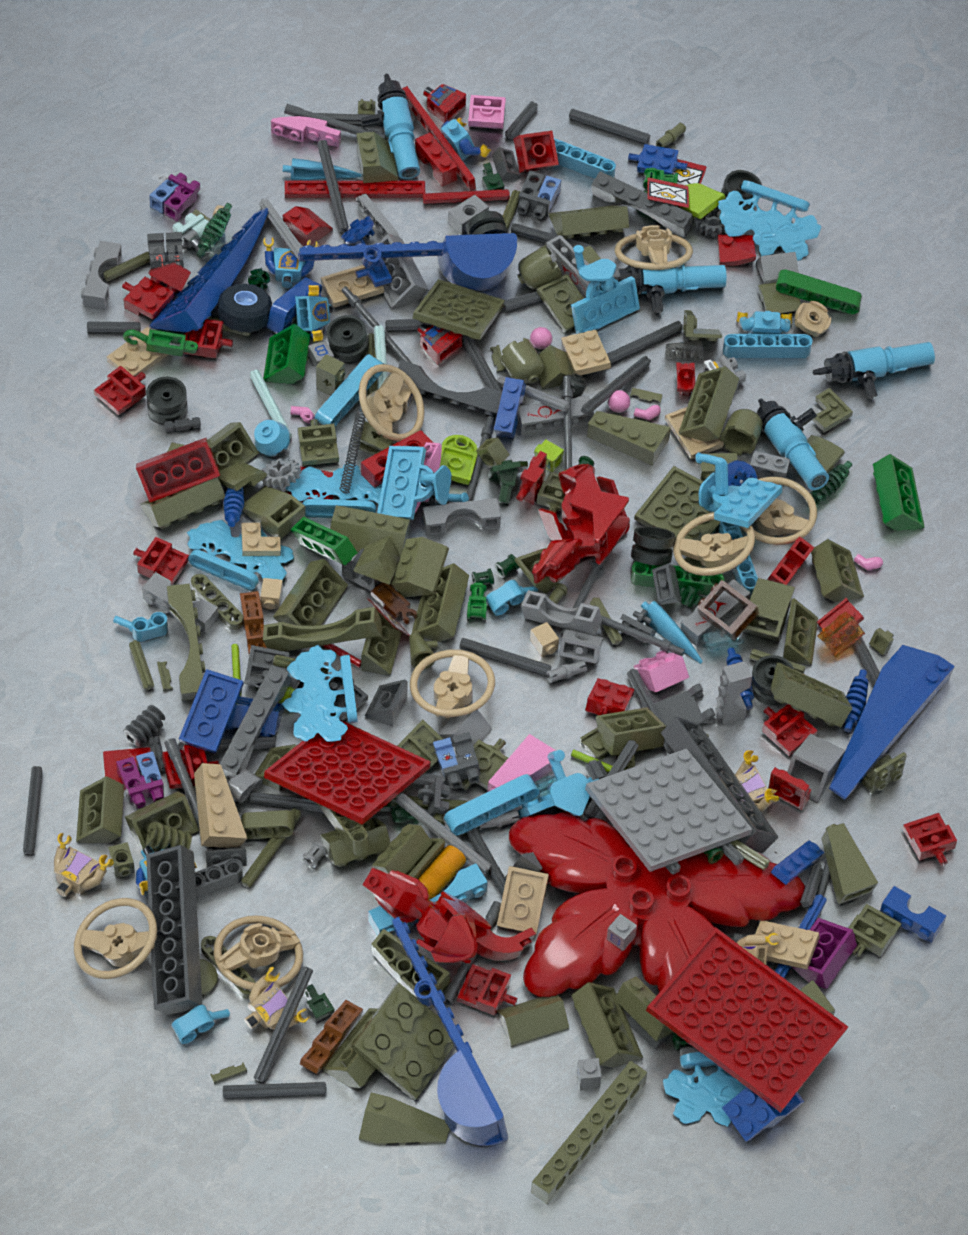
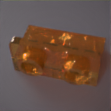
[817,612,865,658]

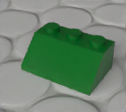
[263,324,310,384]

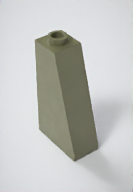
[821,823,878,904]

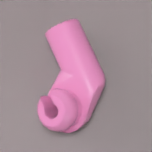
[634,405,661,421]
[290,406,315,423]
[854,554,883,571]

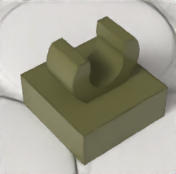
[358,99,376,115]
[869,628,894,655]

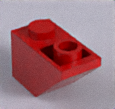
[148,262,191,292]

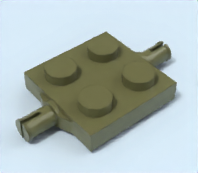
[461,738,508,790]

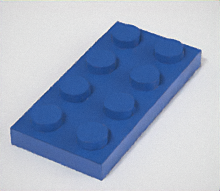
[178,669,244,754]

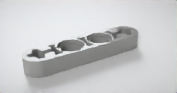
[356,194,400,238]

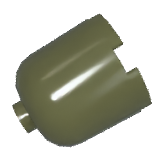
[517,245,562,289]
[499,338,544,385]
[720,409,763,456]

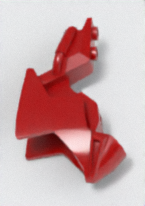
[532,464,630,584]
[362,867,491,964]

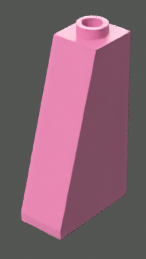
[487,734,561,792]

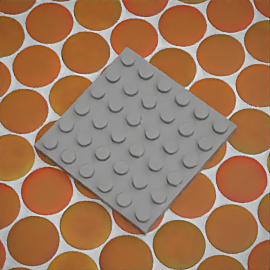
[585,748,752,872]

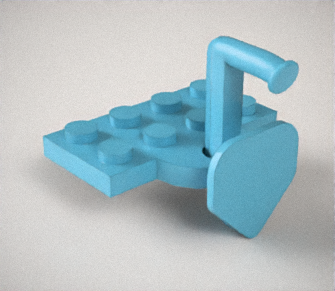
[571,245,640,334]
[377,446,469,520]
[696,452,782,528]
[518,750,599,818]

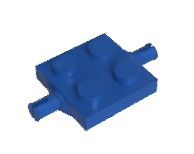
[628,144,687,175]

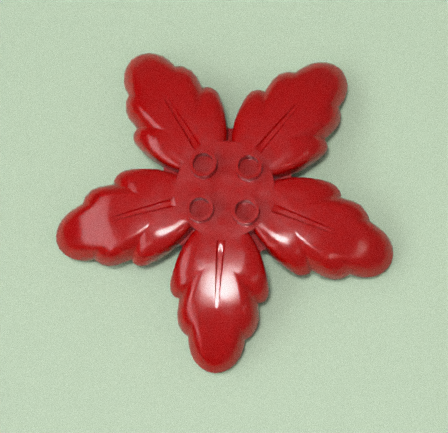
[508,812,805,997]

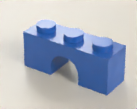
[494,377,526,439]
[880,886,946,943]

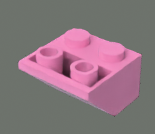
[634,651,689,692]

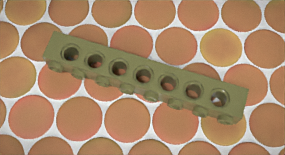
[531,1061,647,1205]

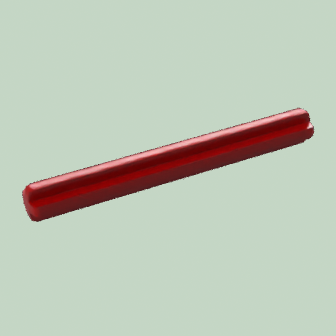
[423,189,510,204]

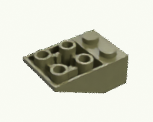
[242,486,305,540]
[743,578,795,642]

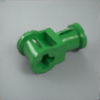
[643,168,678,191]
[467,583,487,620]

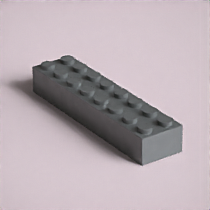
[661,717,779,853]
[146,845,202,1015]

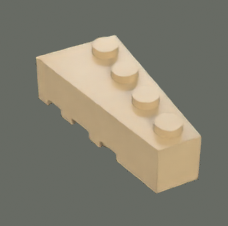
[194,763,247,848]

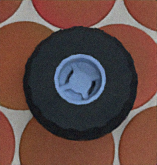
[218,283,272,333]

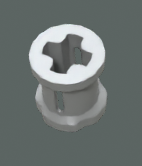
[302,841,328,868]

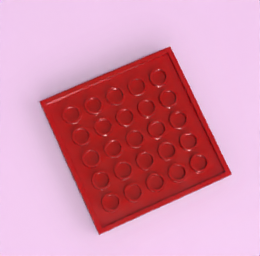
[264,720,431,825]

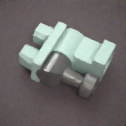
[173,213,226,259]

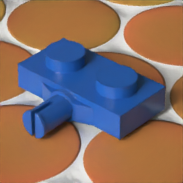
[355,255,392,287]

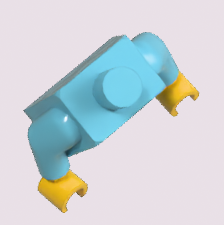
[736,311,792,334]

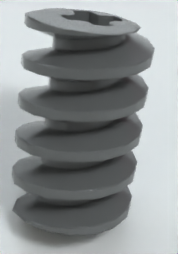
[123,705,165,747]

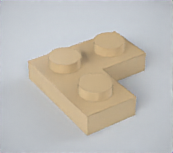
[241,523,281,556]

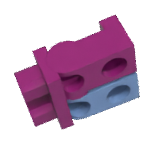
[149,172,200,222]
[116,751,164,809]

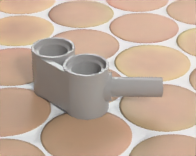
[227,769,263,803]

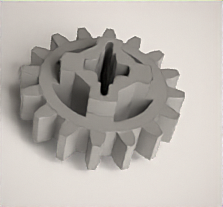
[261,458,302,489]

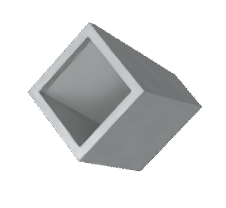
[787,733,845,802]

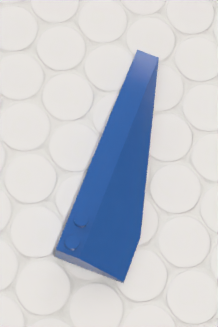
[150,208,268,332]
[829,645,955,800]

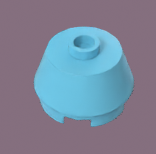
[254,420,290,457]

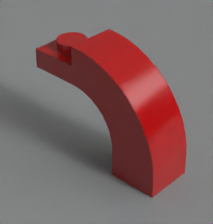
[475,925,536,961]

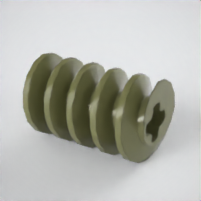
[146,822,192,850]

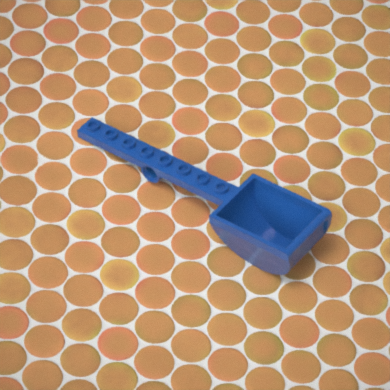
[298,233,517,291]
[391,917,508,1146]

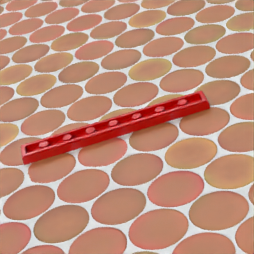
[402,86,476,191]
[285,181,426,198]

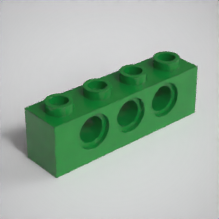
[291,516,358,566]

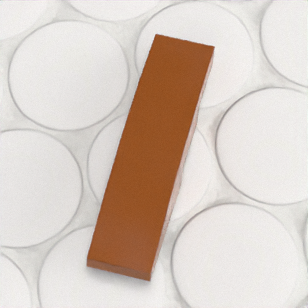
[240,591,267,654]
[300,1000,363,1074]

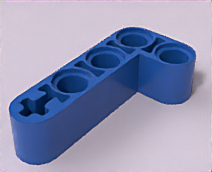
[267,277,323,333]

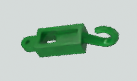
[123,329,198,357]

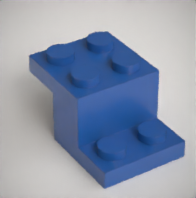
[722,1087,804,1142]

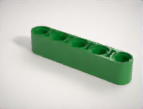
[776,269,862,315]
[631,561,724,596]

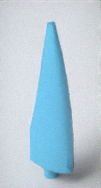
[282,158,362,181]
[641,601,703,664]

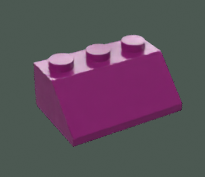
[791,918,857,989]

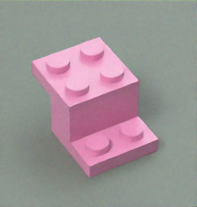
[468,95,506,129]

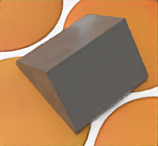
[365,679,408,727]

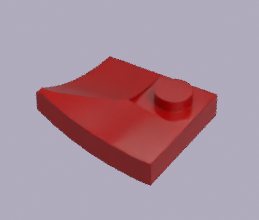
[718,235,756,266]

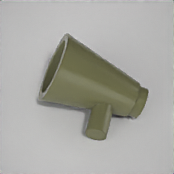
[409,632,438,669]

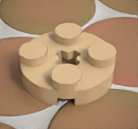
[794,301,831,337]

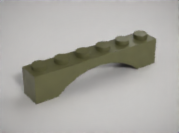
[167,583,206,701]
[263,607,382,652]

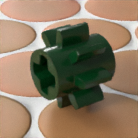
[248,268,270,289]
[680,585,703,608]

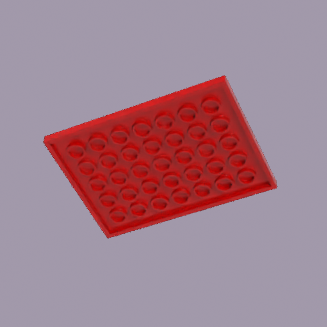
[645,927,848,1113]

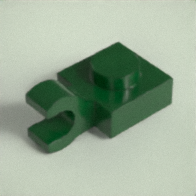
[482,163,505,190]
[305,984,335,1022]

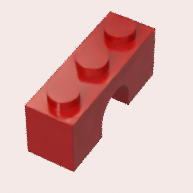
[415,132,457,187]
[767,536,814,585]

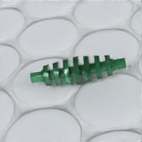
[196,203,232,258]
[806,461,853,508]

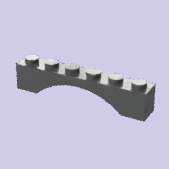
[591,171,693,238]
[398,360,502,416]
[220,665,292,778]

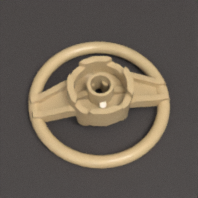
[614,225,693,270]
[359,364,425,441]
[740,477,817,545]
[673,512,755,576]
[410,650,495,719]
[74,898,157,979]
[214,915,303,990]

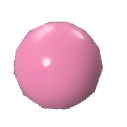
[530,327,553,350]
[607,390,631,413]

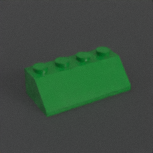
[873,454,925,531]

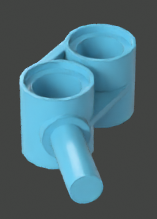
[486,580,538,616]
[113,612,168,642]
[171,1005,230,1044]

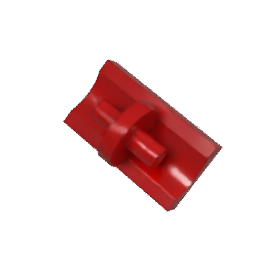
[676,362,695,396]

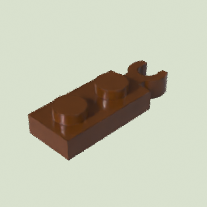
[371,582,417,625]

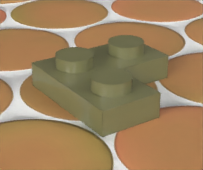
[812,388,853,433]

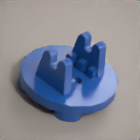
[341,216,375,246]
[728,460,757,486]

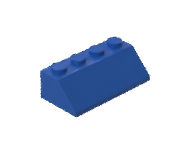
[226,696,285,737]

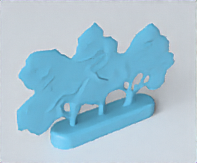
[718,180,821,261]
[285,462,382,518]
[187,520,294,590]
[282,645,358,742]
[663,1052,746,1127]

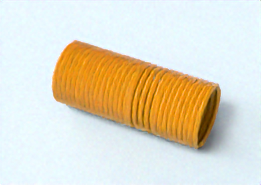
[418,845,466,900]

